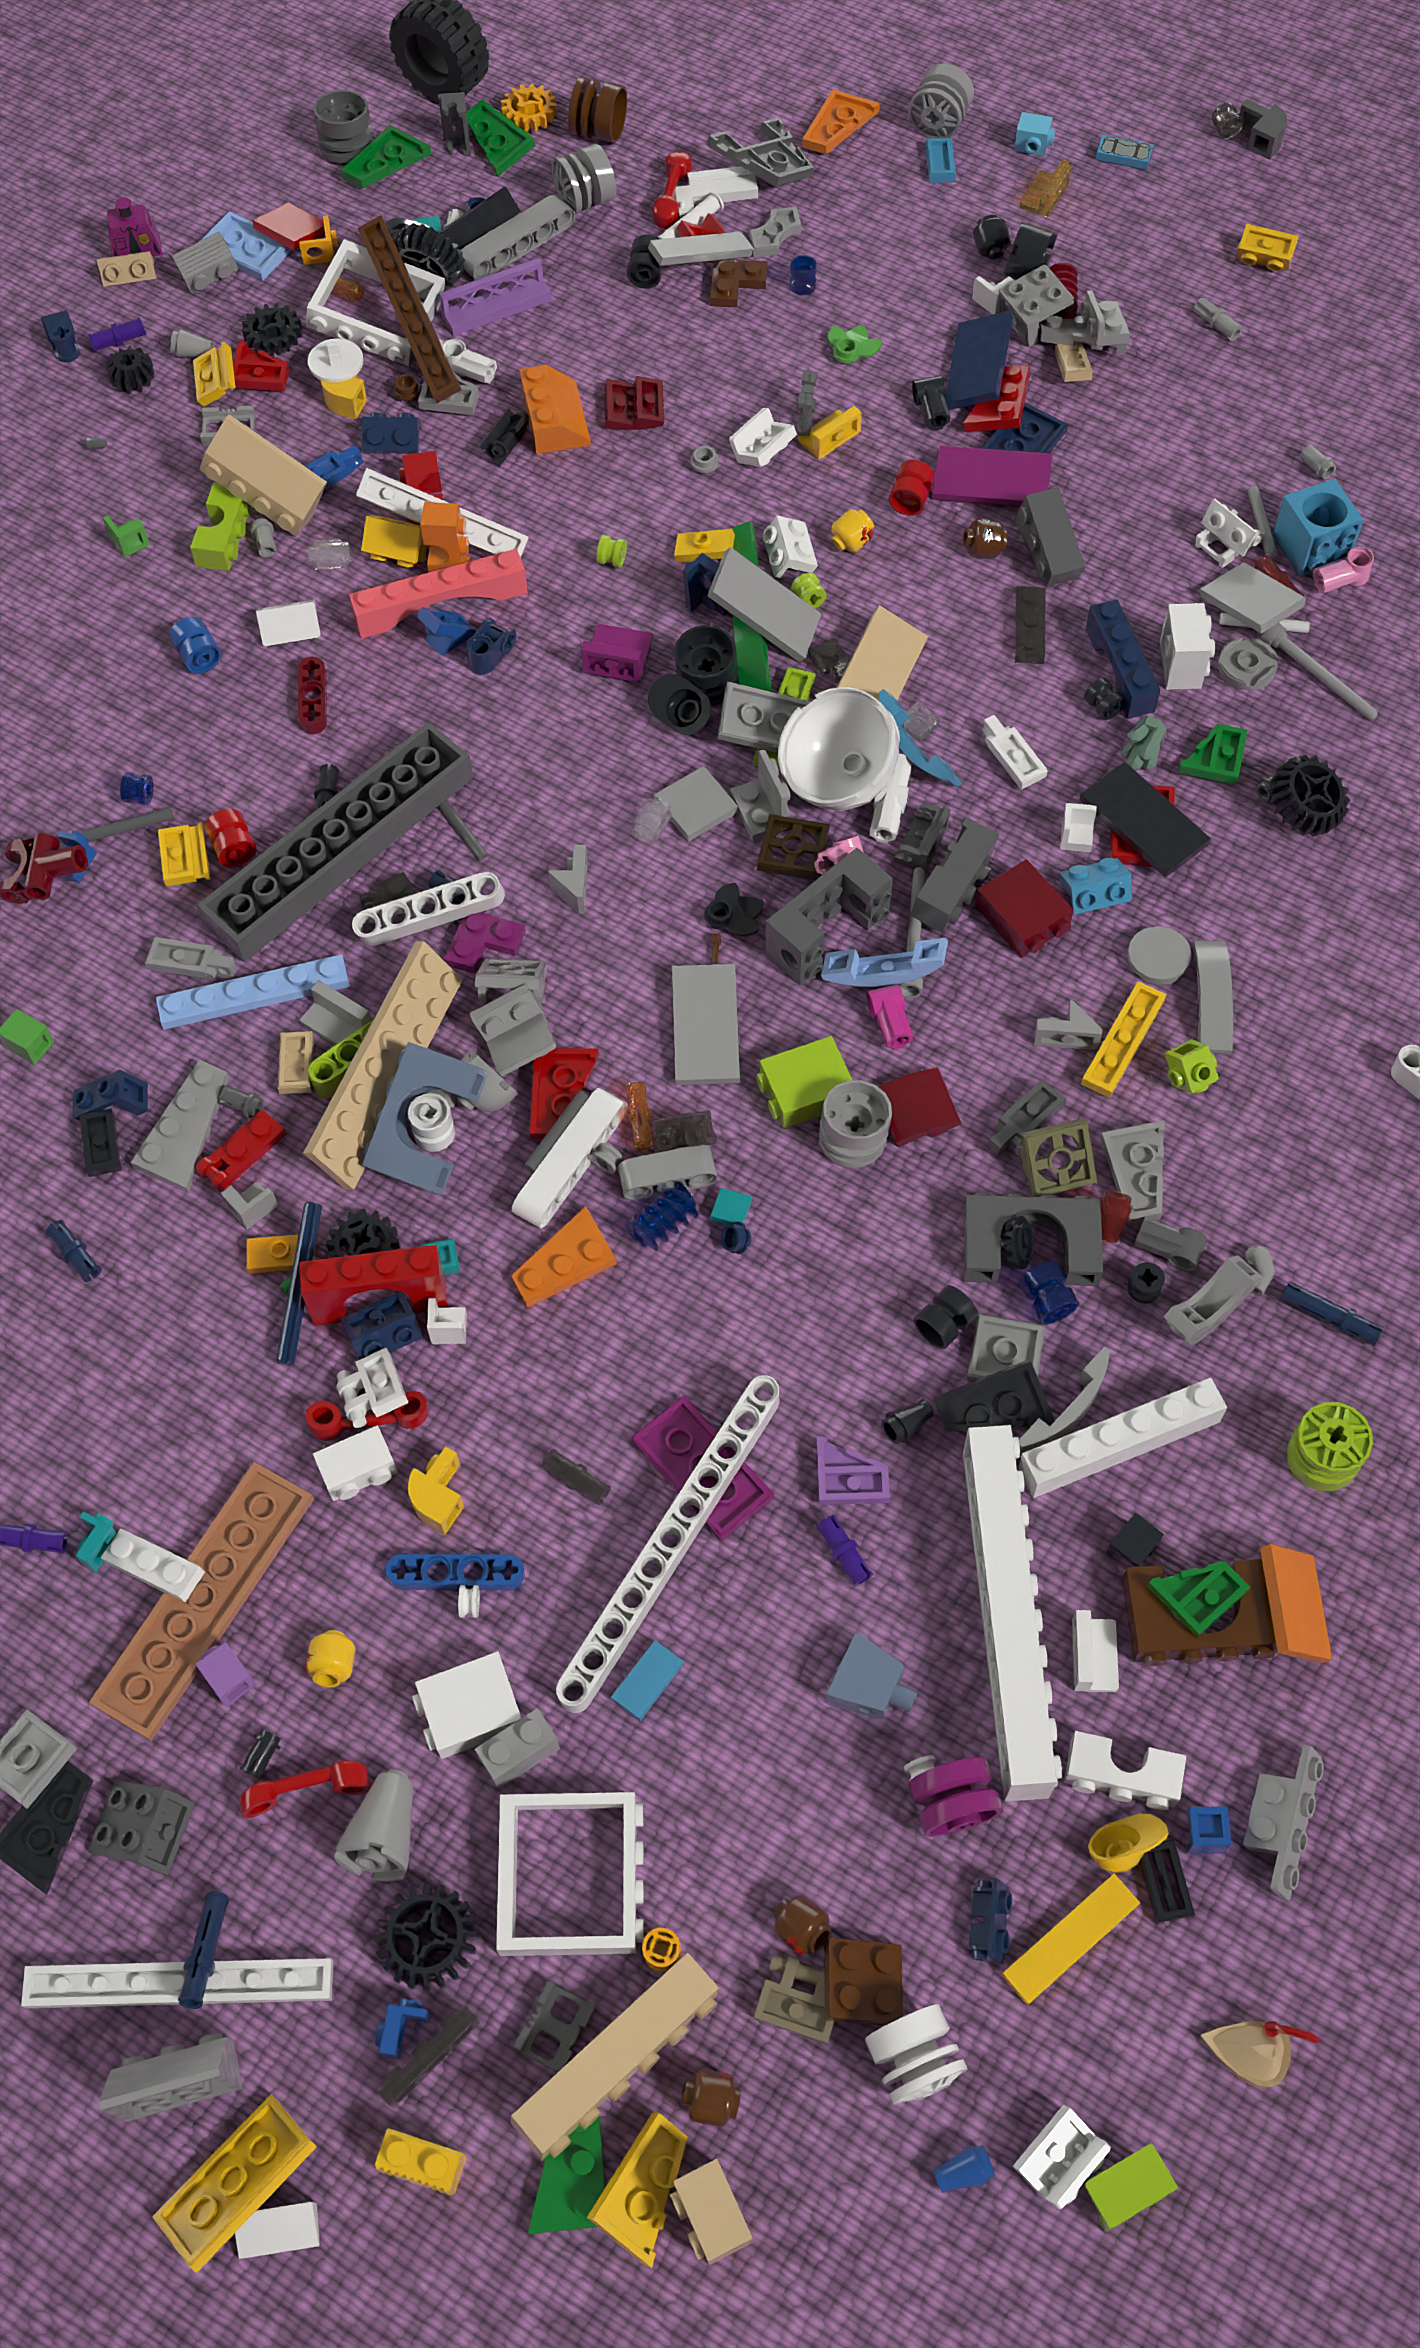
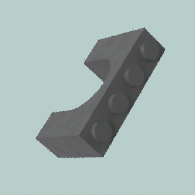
[964,1192,1103,1286]

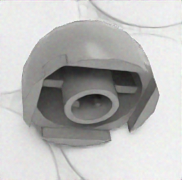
[457,1050,518,1112]

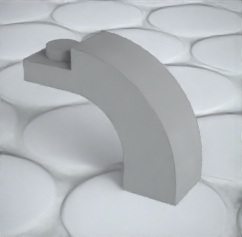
[1164,1255,1263,1345]

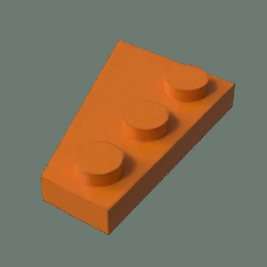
[802,89,880,154]
[511,1206,617,1308]

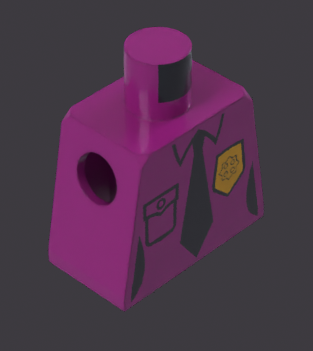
[107,197,163,257]

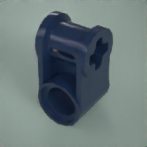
[41,310,80,362]
[467,618,517,675]

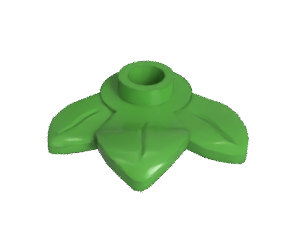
[828,324,882,364]

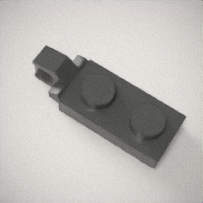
[988,1080,1066,1157]

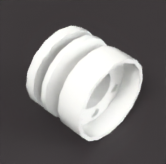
[865,2004,968,2105]

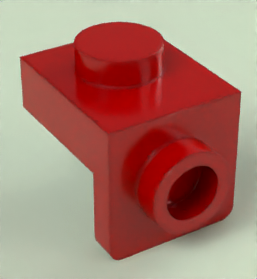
[676,213,724,237]

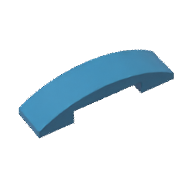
[879,688,962,787]

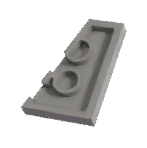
[1100,1120,1165,1225]

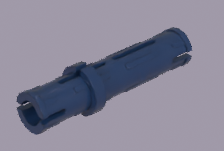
[1280,1281,1384,1346]
[178,1891,229,2009]

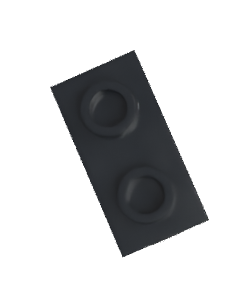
[479,408,529,467]

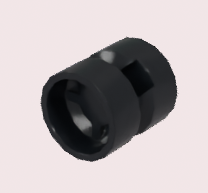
[627,234,663,289]
[913,1285,978,1350]

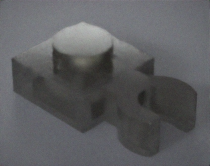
[359,872,416,909]

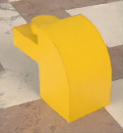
[320,374,367,420]
[408,1446,464,1535]

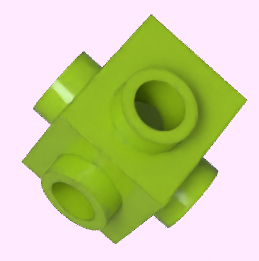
[1165,1039,1219,1094]

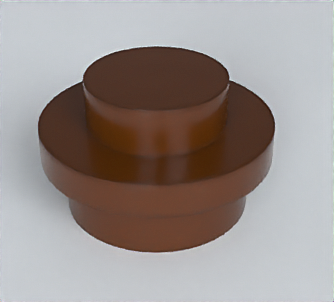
[393,374,421,401]

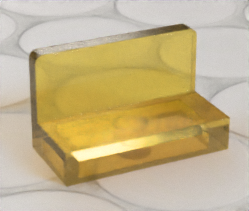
[1020,159,1072,217]

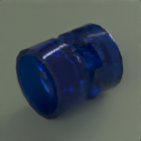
[1019,1261,1080,1325]

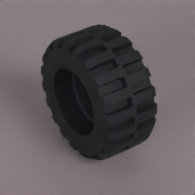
[389,0,489,103]

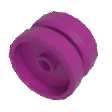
[908,1757,1003,1837]

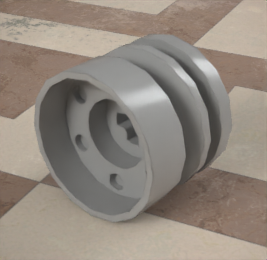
[908,63,974,138]
[552,143,617,214]
[818,1080,892,1167]

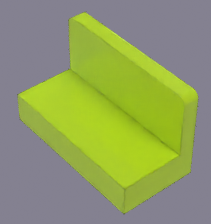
[1085,2144,1178,2233]

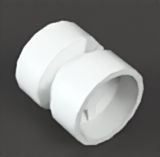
[408,1093,455,1152]

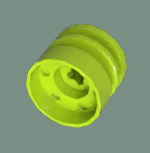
[1286,1402,1373,1491]

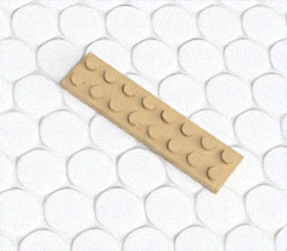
[303,941,463,1190]

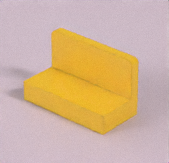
[798,406,862,460]

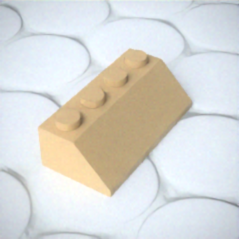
[199,414,327,537]

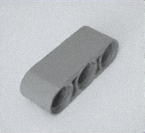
[618,1145,718,1201]

